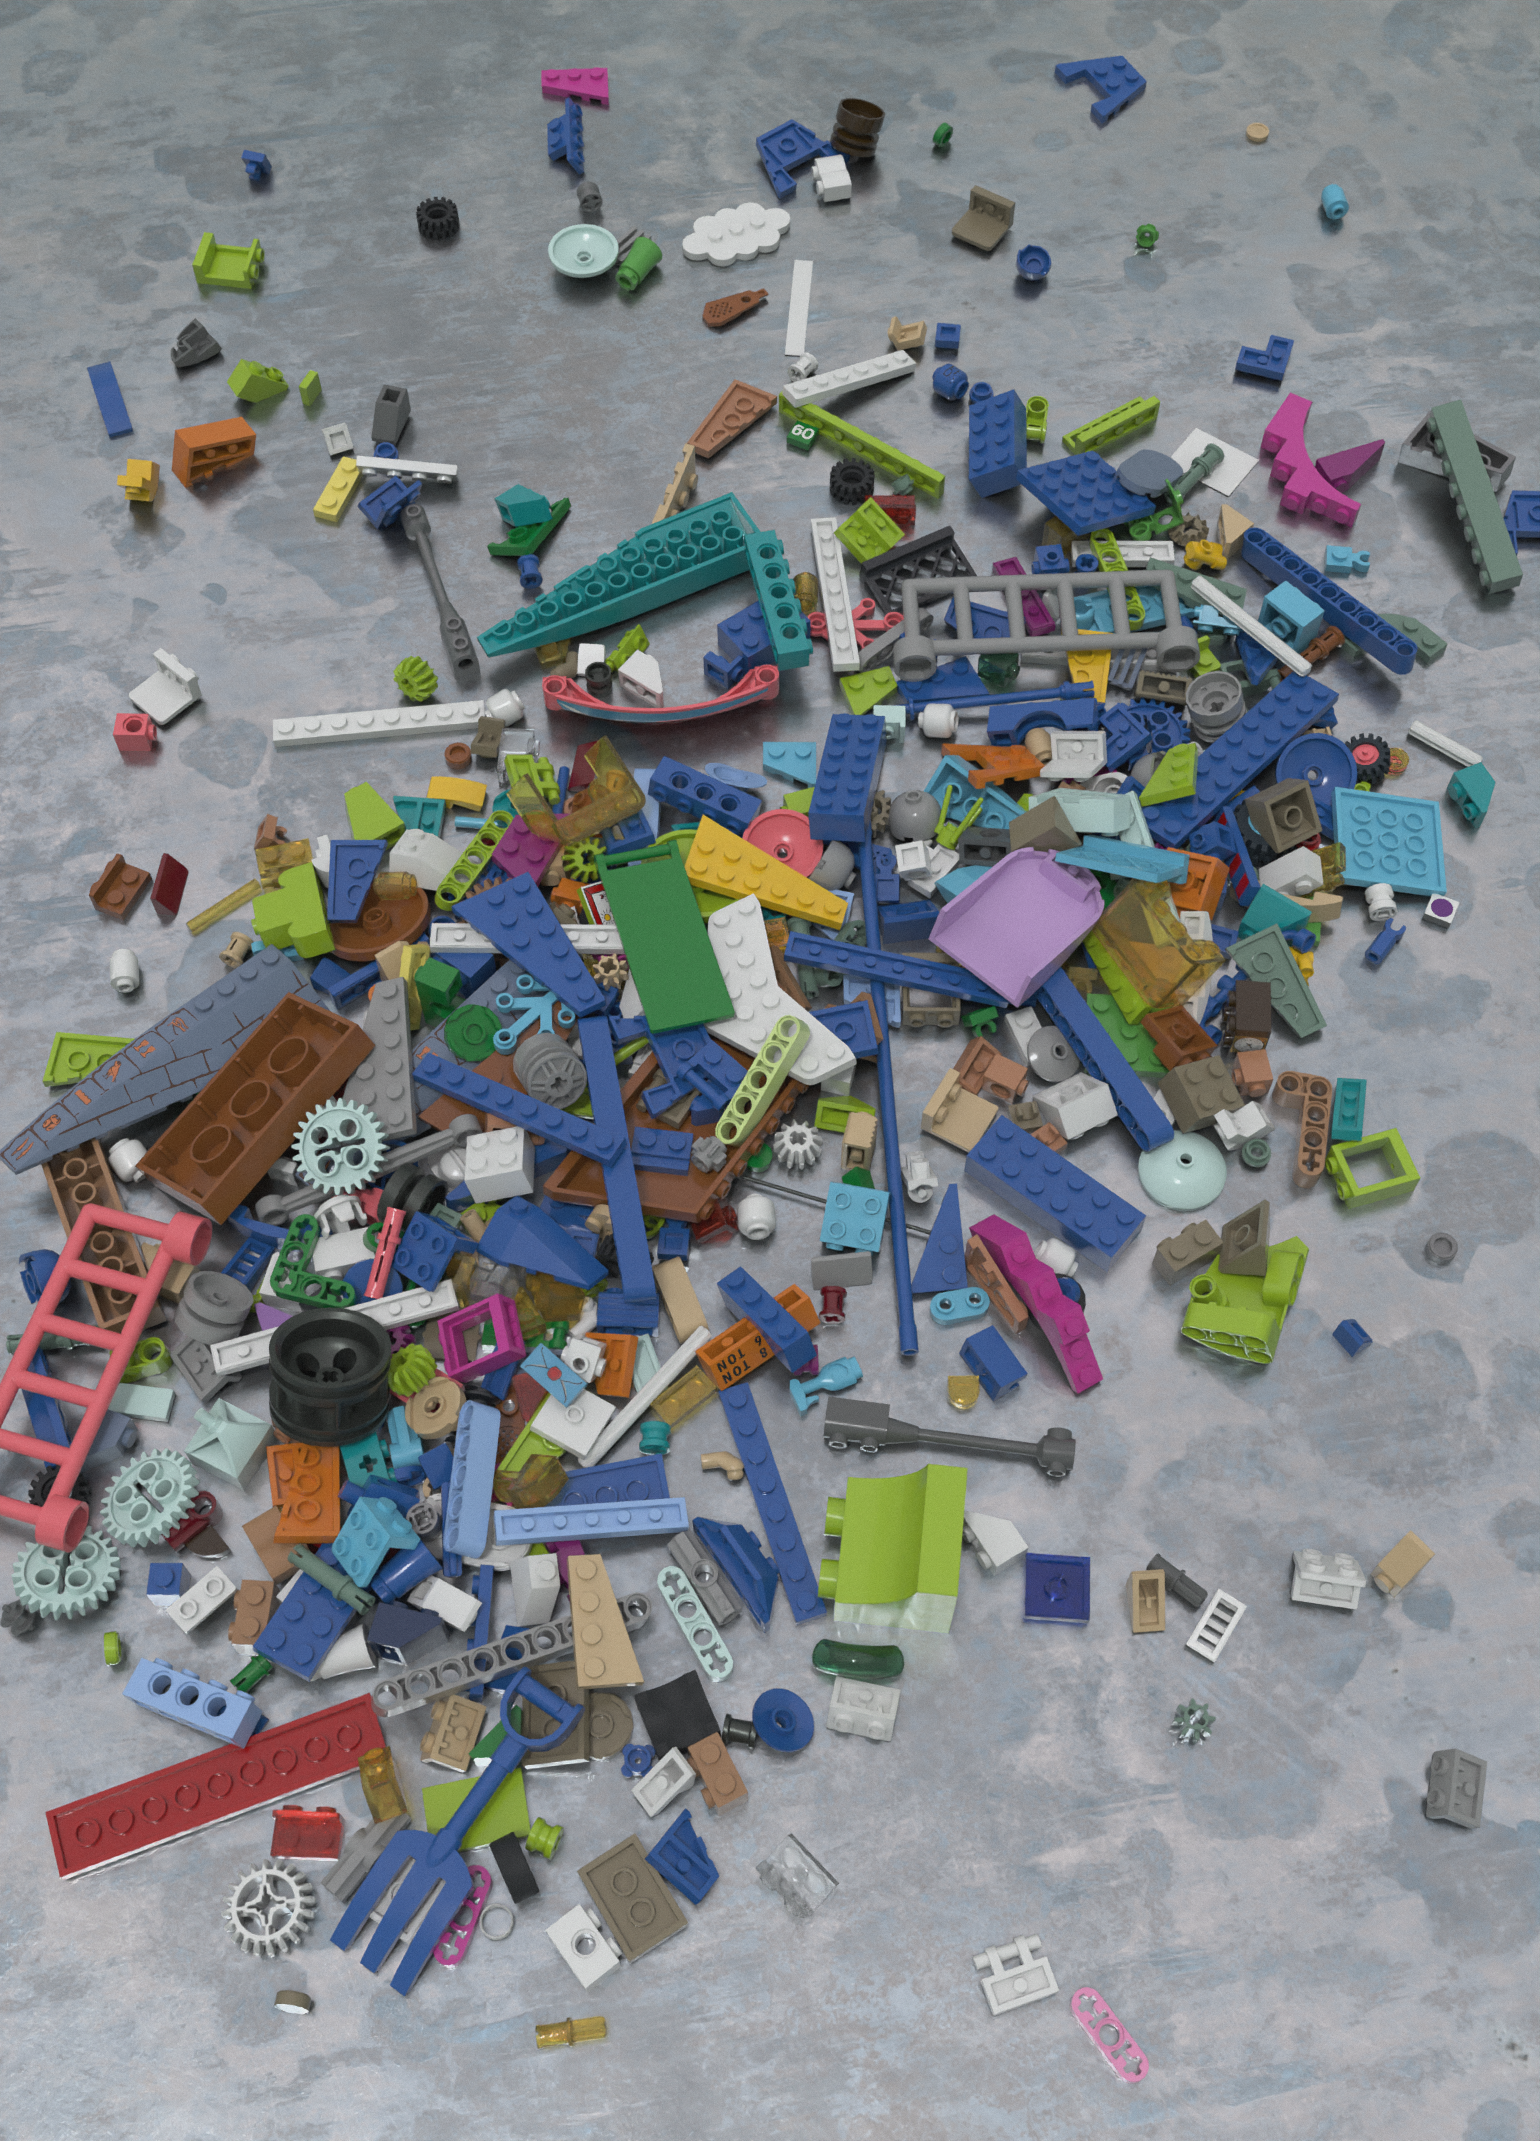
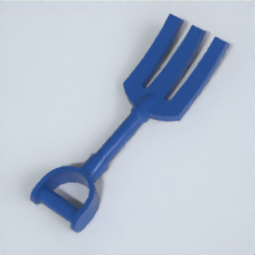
[330,1666,585,1996]

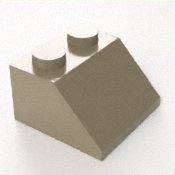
[1245,778,1322,853]

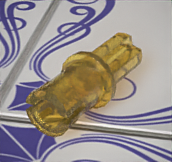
[535,2016,607,2049]

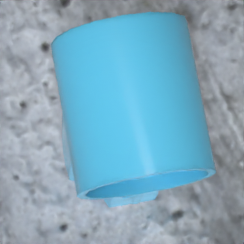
[387,1406,424,1469]

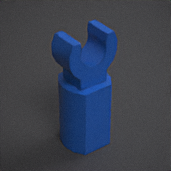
[1365,918,1406,965]

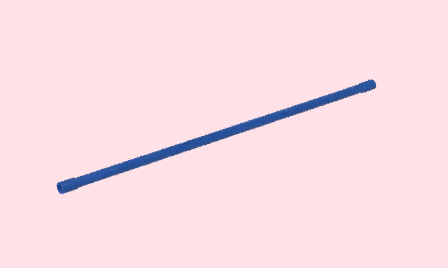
[858,817,919,1356]

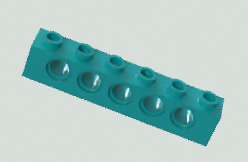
[744,530,813,671]

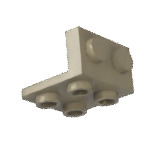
[952,185,1015,251]

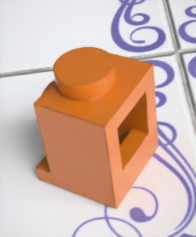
[551,877,590,916]

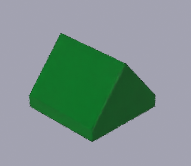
[841,1166,875,1189]

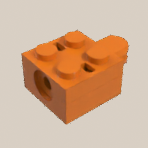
[1167,847,1230,921]

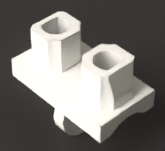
[901,1151,938,1203]

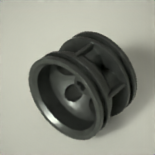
[269,1308,391,1447]

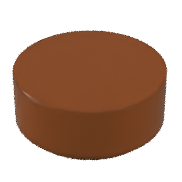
[444,742,472,770]

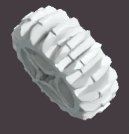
[221,1859,316,1957]

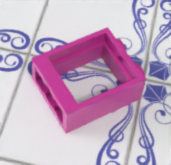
[437,1293,526,1383]

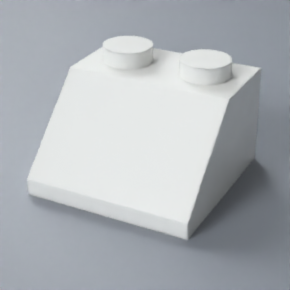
[1032,1072,1118,1140]

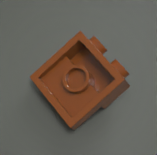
[1140,1005,1217,1071]

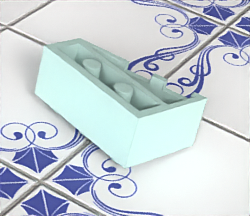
[1029,788,1130,836]

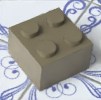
[1158,1055,1245,1134]

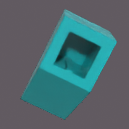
[494,484,553,527]
[1447,762,1496,829]

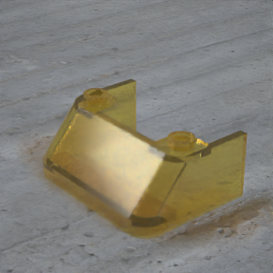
[506,735,646,846]

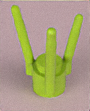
[934,785,983,850]

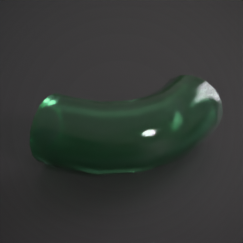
[812,1639,904,1679]

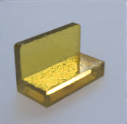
[445,1252,483,1308]

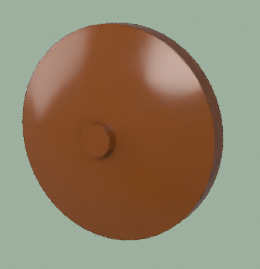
[326,878,431,961]

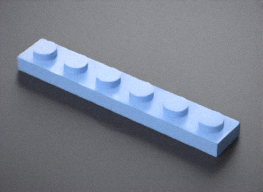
[493,1497,689,1546]

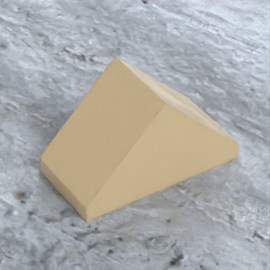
[1217,504,1254,560]
[1125,1569,1165,1633]

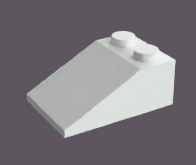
[389,829,485,893]

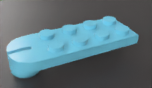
[1060,586,1196,633]

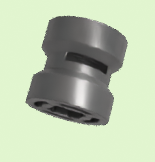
[406,1502,442,1542]

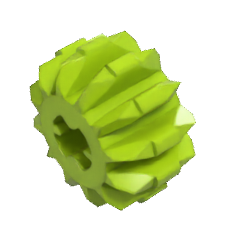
[393,656,438,702]
[561,835,607,883]
[388,1343,438,1397]

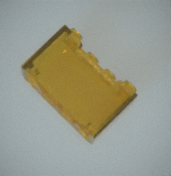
[1092,878,1226,1009]

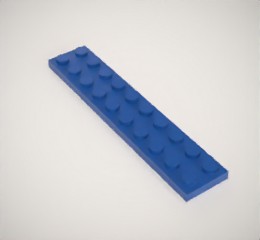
[1142,671,1339,849]

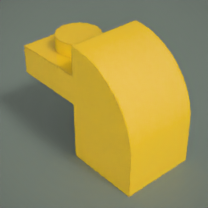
[117,459,160,502]

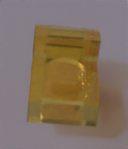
[493,1454,569,1509]

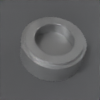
[1425,1232,1458,1264]

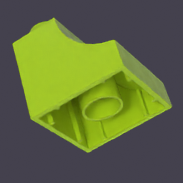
[818,1464,968,1634]

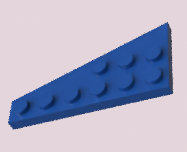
[451,872,606,1018]

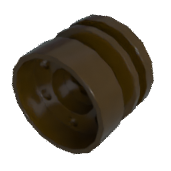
[830,98,885,157]

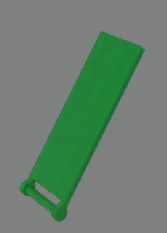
[594,840,735,1034]

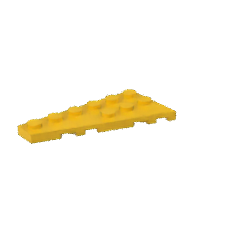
[684,815,848,930]

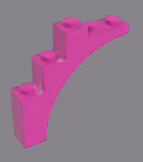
[1261,393,1361,528]
[969,1214,1103,1393]

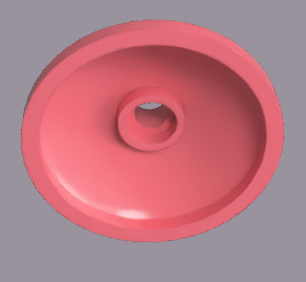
[742,809,823,878]

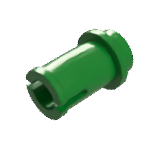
[230,1654,273,1693]

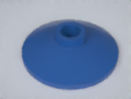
[752,1688,814,1752]

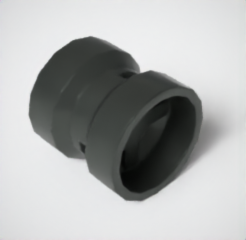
[585,662,613,698]

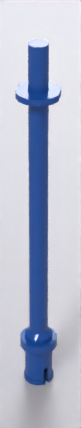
[891,681,1094,721]

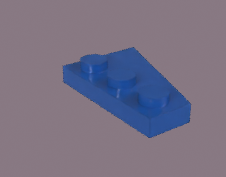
[896,656,989,704]

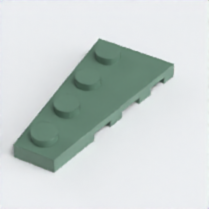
[1146,557,1247,617]
[1224,924,1327,1039]

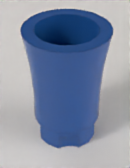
[369,1539,443,1604]

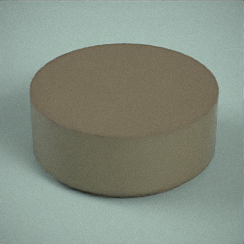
[274,1990,311,2014]

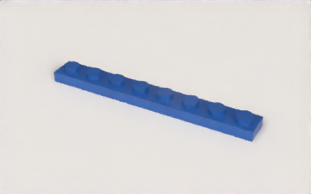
[784,931,1008,1008]
[412,1052,627,1167]
[718,1382,827,1626]

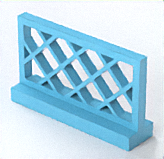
[1055,834,1190,884]

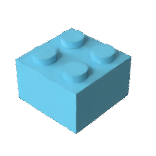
[1258,581,1325,654]

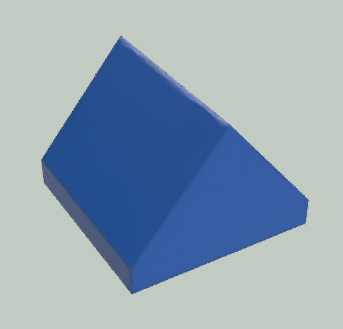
[1332,1319,1373,1357]

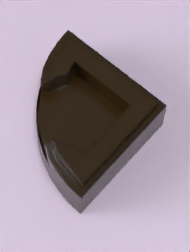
[185,1525,232,1558]

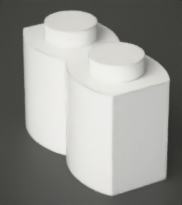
[811,154,851,202]

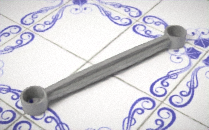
[255,1114,483,1226]

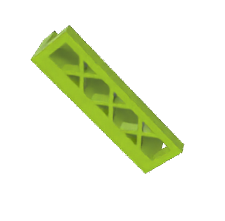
[1062,396,1160,455]

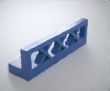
[21,1346,73,1469]

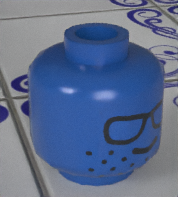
[932,364,969,401]

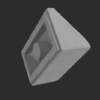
[811,1251,872,1290]

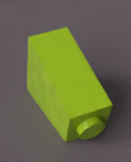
[344,782,405,851]

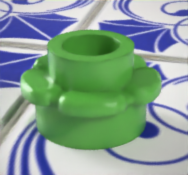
[1136,224,1159,247]

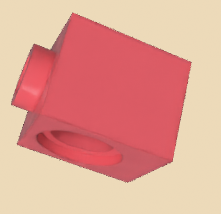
[113,713,157,751]

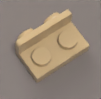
[420,1694,487,1772]

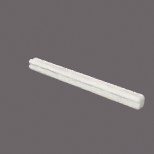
[1191,576,1312,677]
[578,1326,712,1468]

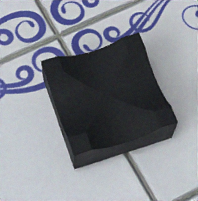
[634,1670,721,1761]

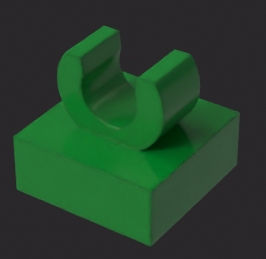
[961,1006,999,1038]

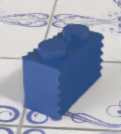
[597,1288,661,1337]

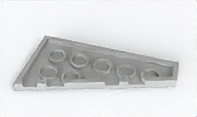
[330,977,417,1152]

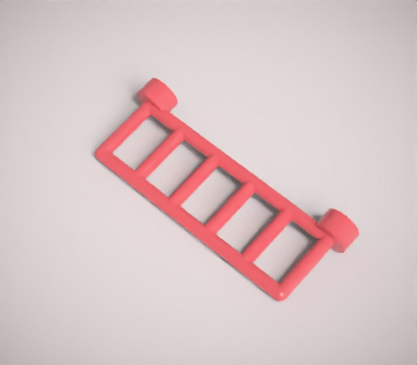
[0,1203,212,1553]

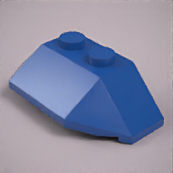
[692,1517,780,1633]

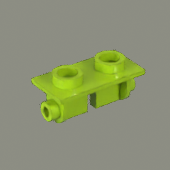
[604,624,650,672]

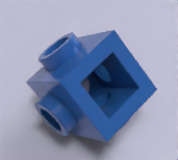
[1031,544,1070,574]
[1189,821,1236,861]

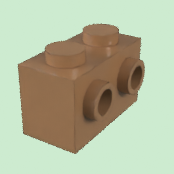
[228,1579,280,1655]
[686,1732,749,1816]

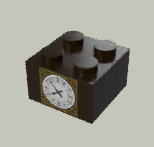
[1222,980,1271,1058]

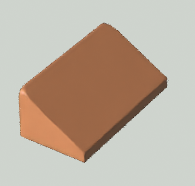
[953,1036,1002,1096]

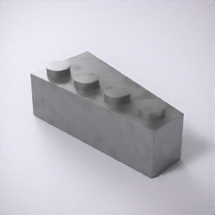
[1398,411,1516,492]

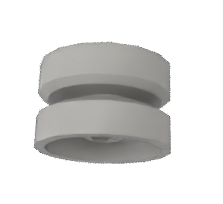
[174,1271,253,1345]

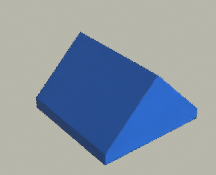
[877,900,939,944]

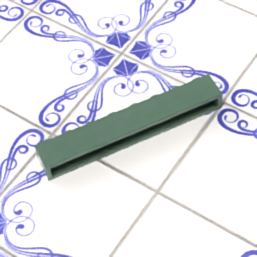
[1427,400,1523,594]

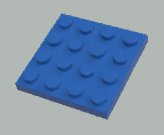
[1015,451,1156,536]

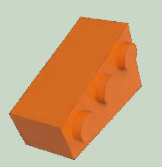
[172,417,256,488]

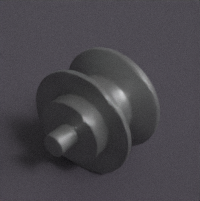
[0,1599,36,1636]

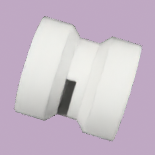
[1365,883,1398,921]

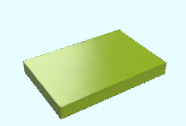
[422,1768,531,1853]

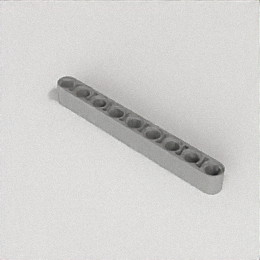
[371,1592,653,1718]

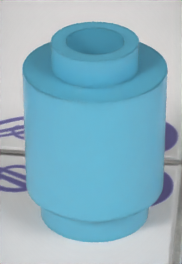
[1321,184,1349,220]

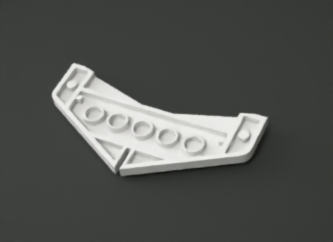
[703,893,857,1085]

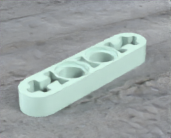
[657,1566,733,1682]

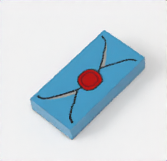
[520,1343,588,1408]

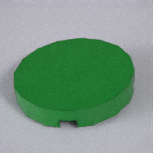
[444,1004,502,1062]

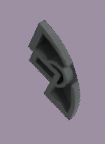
[171,318,222,367]

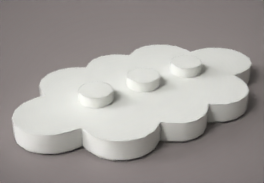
[682,202,790,266]

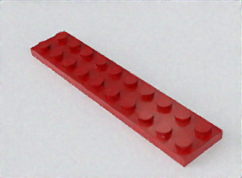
[45,1693,390,1880]

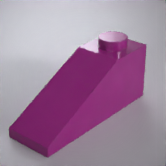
[1315,439,1385,493]

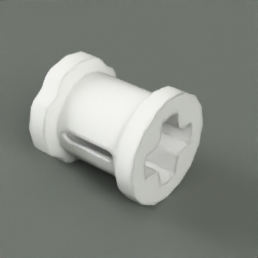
[787,352,818,382]

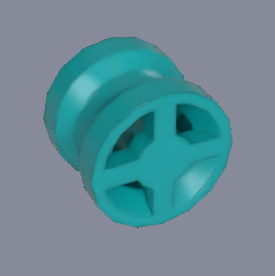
[639,1421,671,1455]

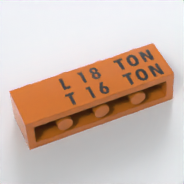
[695,1284,820,1391]

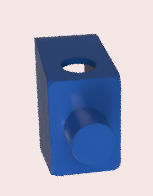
[338,1475,420,1550]

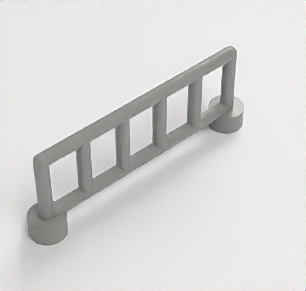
[893,569,1200,682]

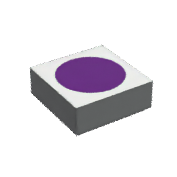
[1422,894,1459,928]

